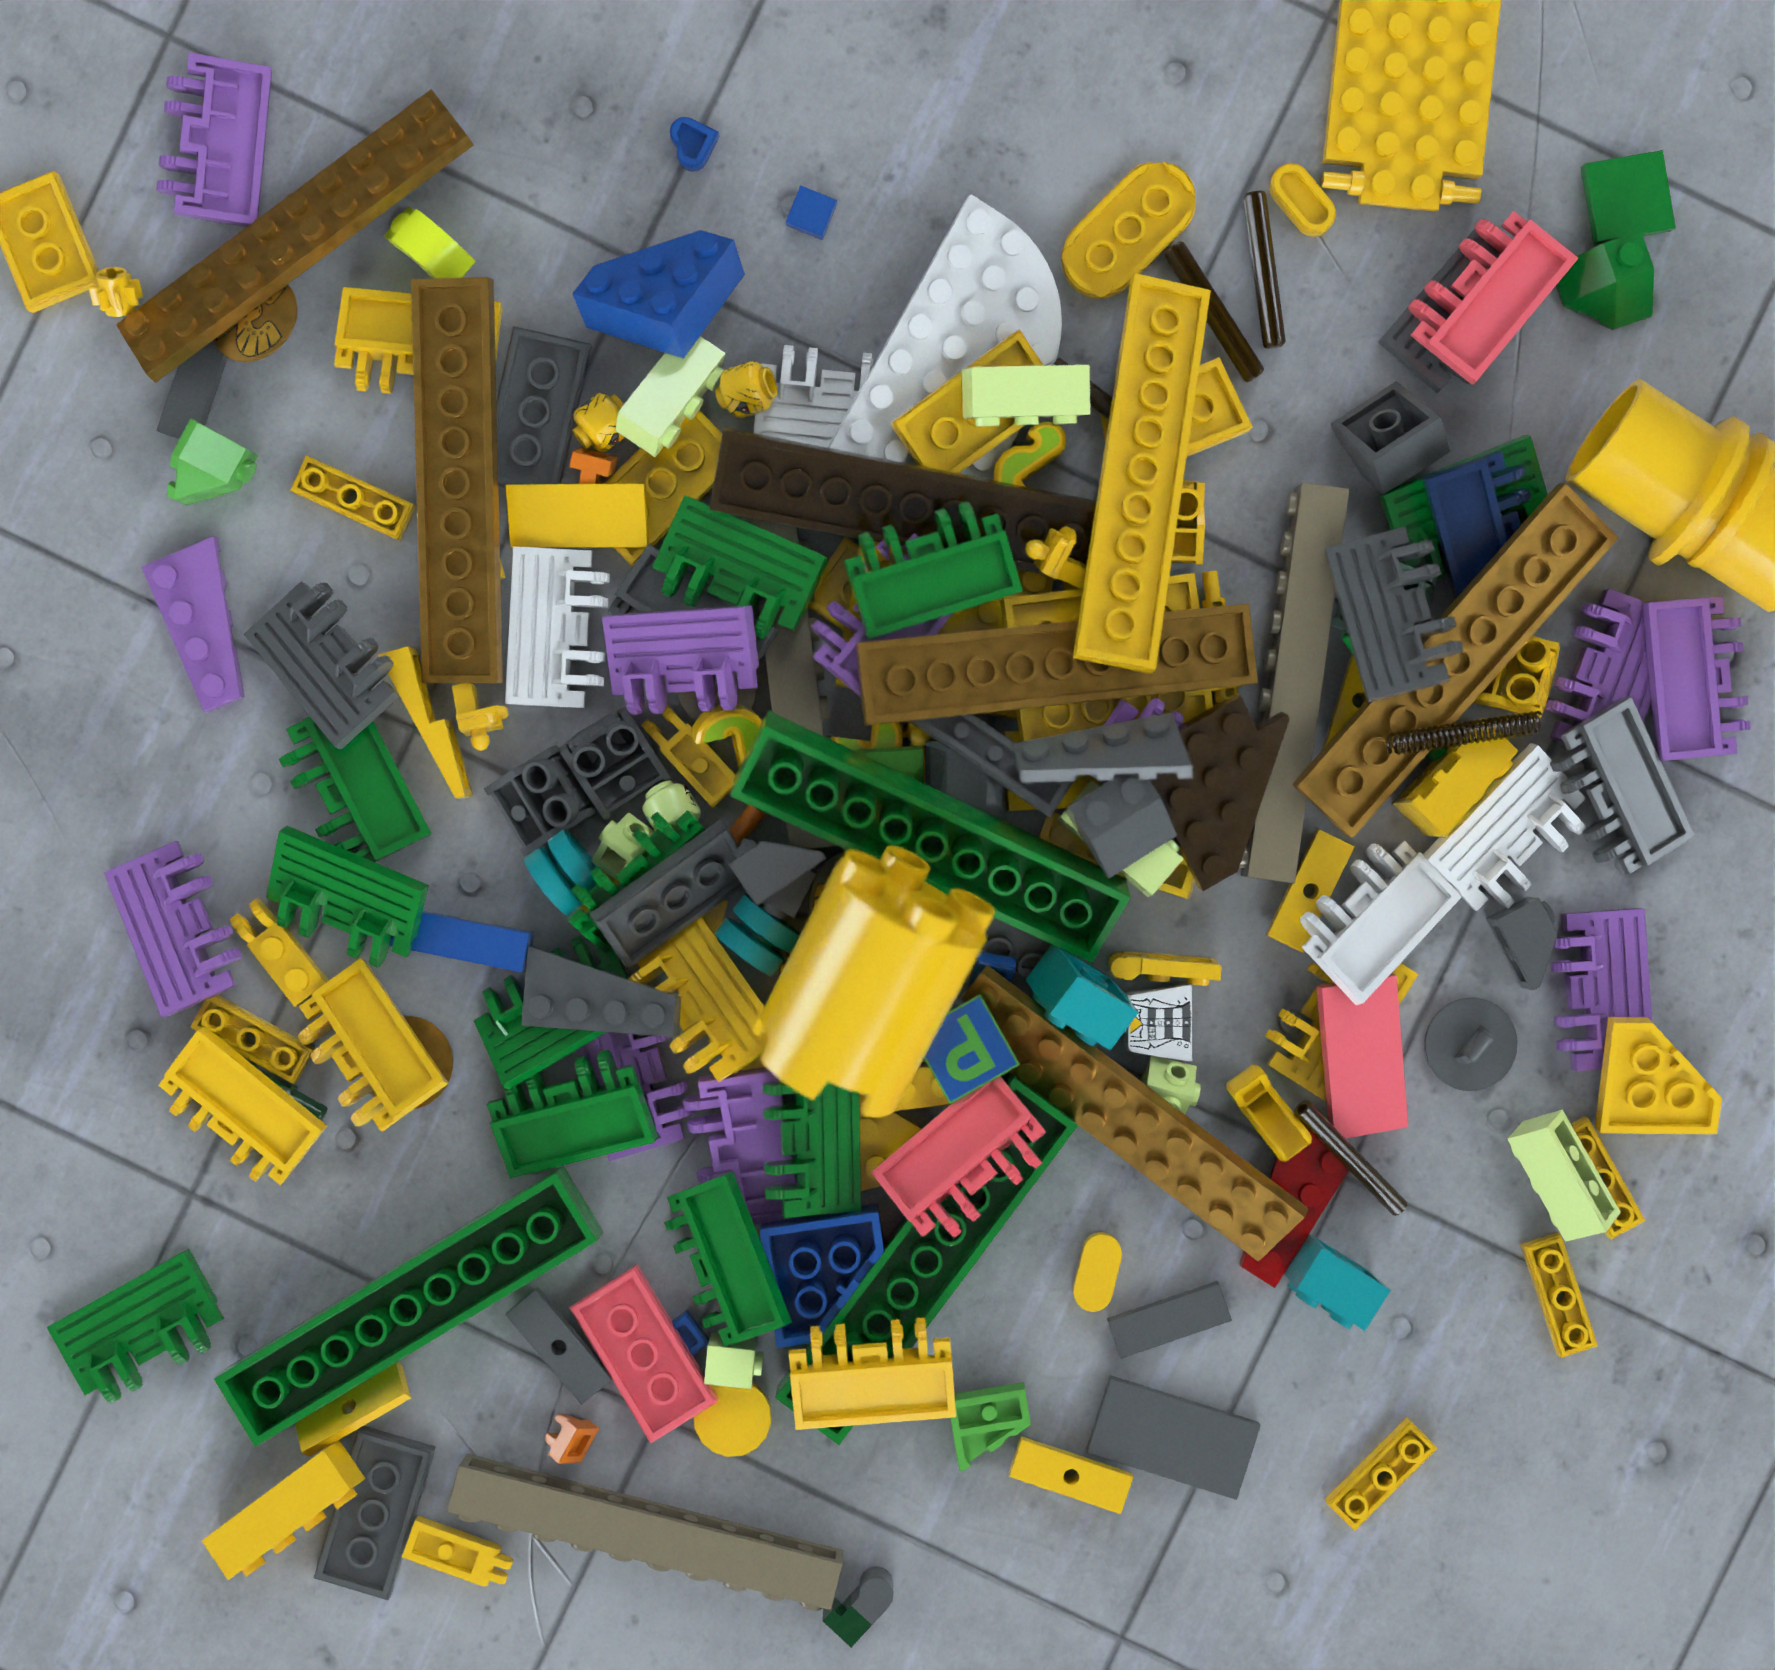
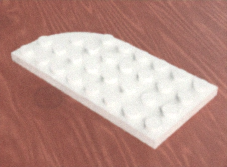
[828,194,1062,480]

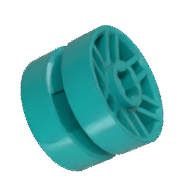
[524,828,599,916]
[715,893,801,976]

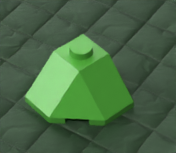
[166,419,258,506]

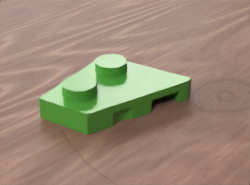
[950,1382,1031,1471]

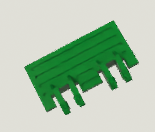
[1379,435,1548,579]
[652,495,829,639]
[844,501,1023,639]
[279,716,432,862]
[567,810,706,953]
[266,826,429,968]
[473,935,629,1090]
[486,1050,659,1179]
[763,1081,861,1218]
[664,1171,792,1346]
[47,1248,224,1404]

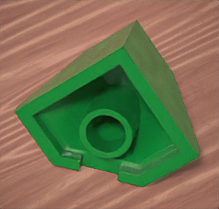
[1556,231,1654,330]

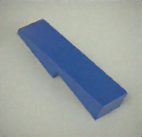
[390,911,534,973]

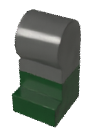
[822,1566,894,1648]

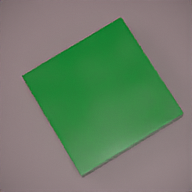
[1581,150,1676,245]

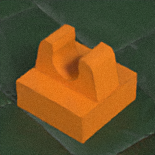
[569,446,619,484]
[545,1414,600,1464]

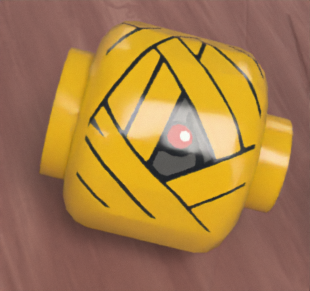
[715,361,777,419]
[572,393,626,453]

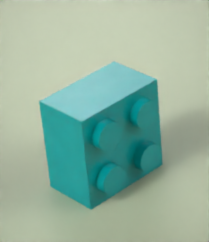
[1026,944,1139,1050]
[1284,1233,1391,1331]

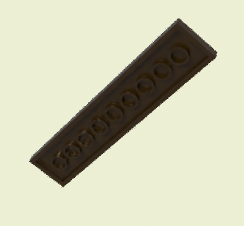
[709,427,1096,575]

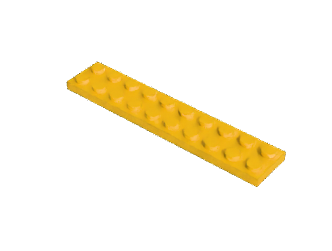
[1073,273,1211,674]

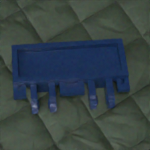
[1422,451,1532,599]

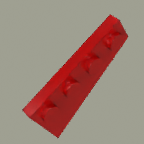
[1239,1123,1349,1288]

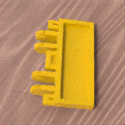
[334,287,503,394]
[628,917,769,1083]
[297,958,449,1132]
[1265,962,1419,1101]
[158,1026,327,1185]
[789,1318,956,1430]

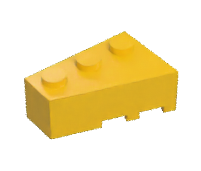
[1392,717,1518,837]

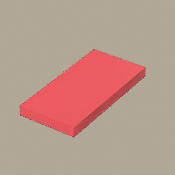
[1316,973,1408,1138]
[569,1264,719,1444]

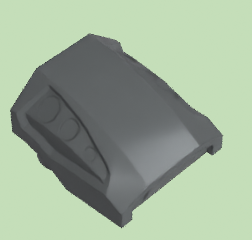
[559,707,671,820]
[925,741,1006,821]
[484,745,597,856]

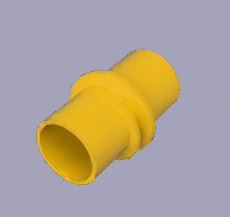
[1565,378,1775,612]

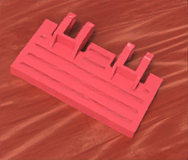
[1408,211,1578,385]
[871,1076,1046,1238]

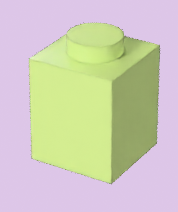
[704,1333,764,1389]

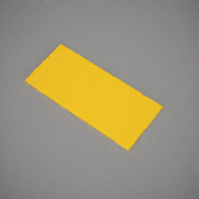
[505,483,648,548]

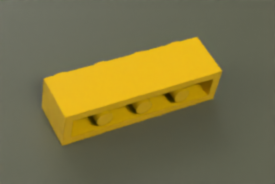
[202,1440,366,1580]

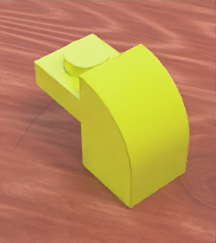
[384,206,476,278]

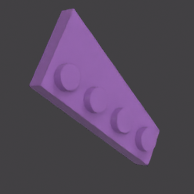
[141,536,245,712]

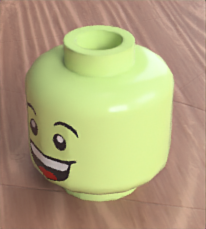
[642,780,701,831]

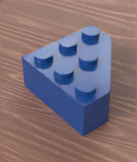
[572,230,745,359]
[760,1203,884,1348]

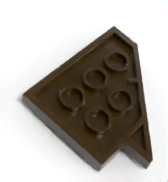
[1149,694,1290,891]

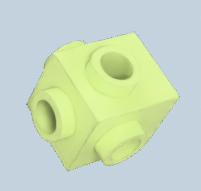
[591,812,655,882]
[1140,1055,1201,1114]

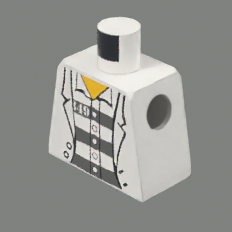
[1123,982,1192,1061]

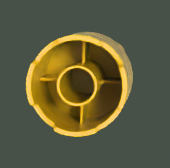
[752,845,995,1117]

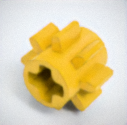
[88,267,143,317]

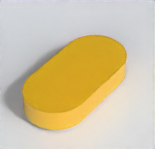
[1269,163,1336,237]
[1072,1232,1122,1312]

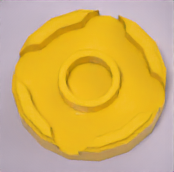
[694,1381,772,1457]

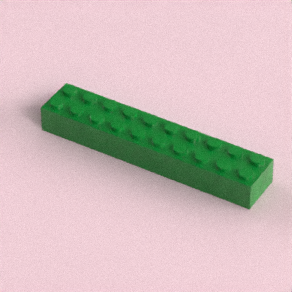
[730,711,1131,963]
[775,1074,1078,1445]
[214,1165,604,1447]

